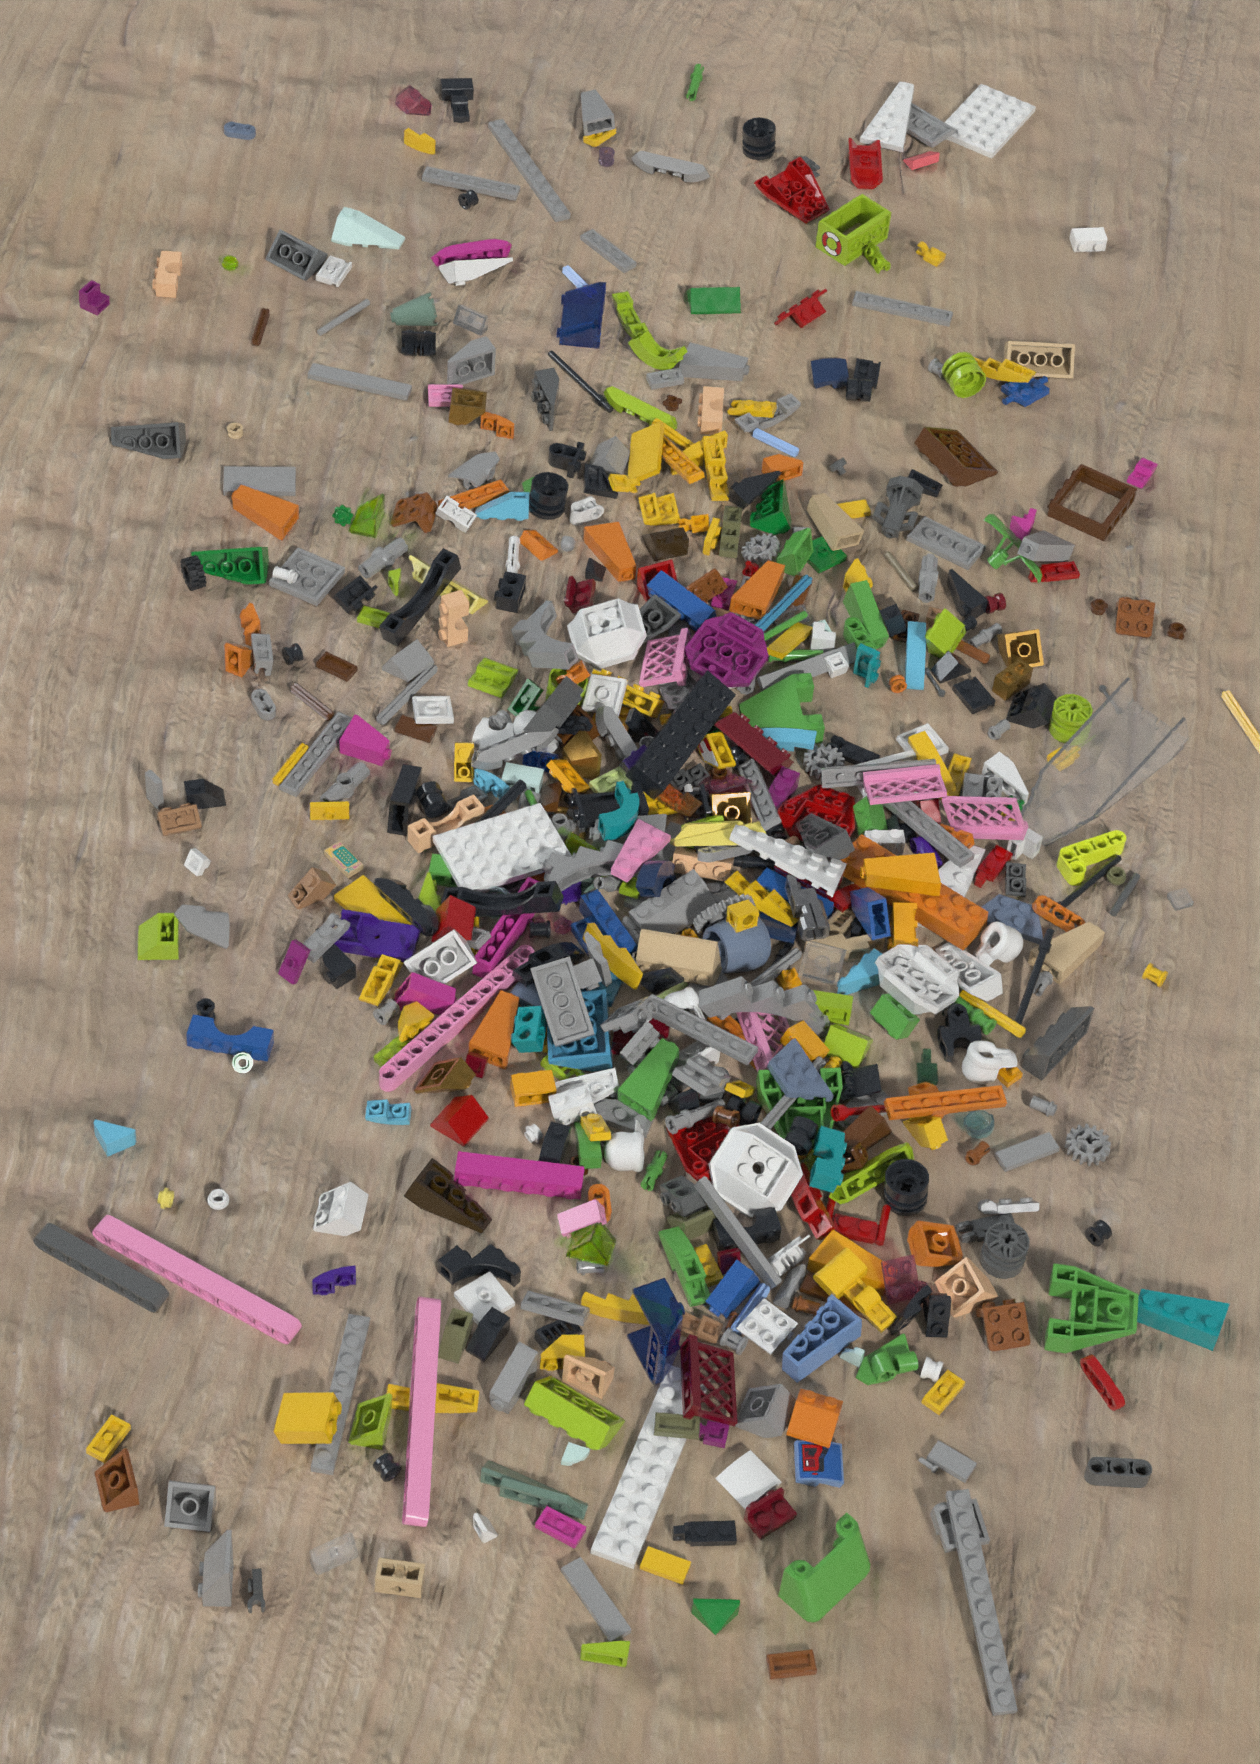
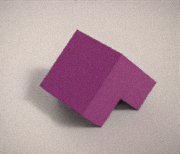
[79,280,110,316]

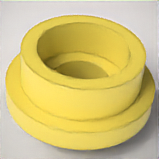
[157,1187,174,1209]

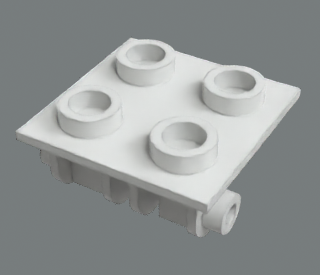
[767,1235,810,1277]
[736,1299,798,1355]

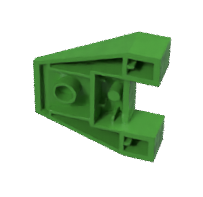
[739,673,825,744]
[756,1068,843,1147]
[1044,1263,1139,1353]

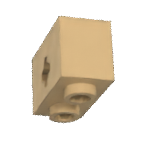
[375,1558,425,1598]

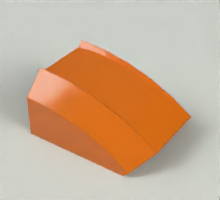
[907,1221,964,1267]

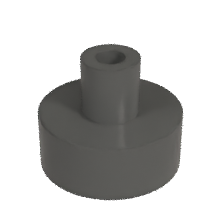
[829,457,847,475]

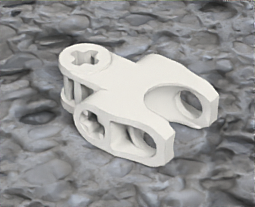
[472,717,514,750]

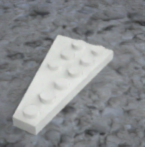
[860,81,914,152]

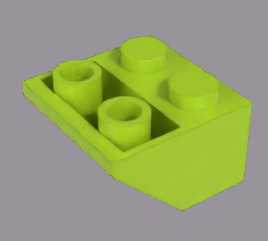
[925,608,966,659]
[138,913,179,960]

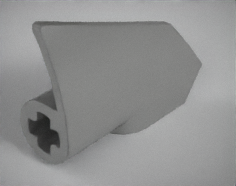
[448,452,500,491]
[174,904,230,949]

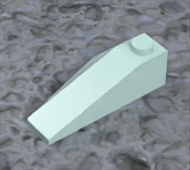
[331,207,405,249]

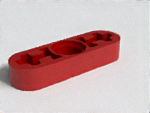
[1080,1354,1125,1411]

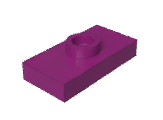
[278,939,311,985]

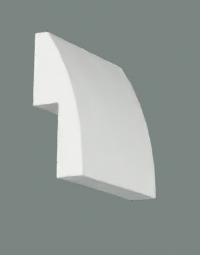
[716,1450,782,1510]

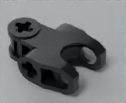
[937,1003,982,1062]

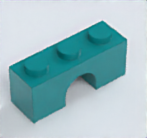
[809,1126,847,1193]

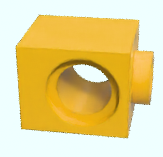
[726,899,759,933]

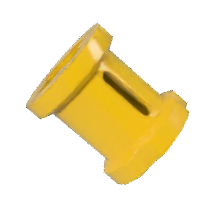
[1142,963,1168,988]

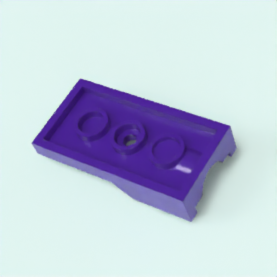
[334,909,421,962]

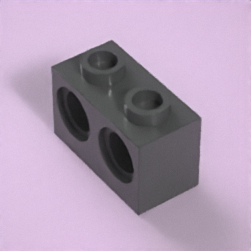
[660,1175,706,1218]

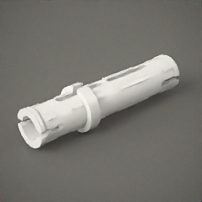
[505,536,520,573]

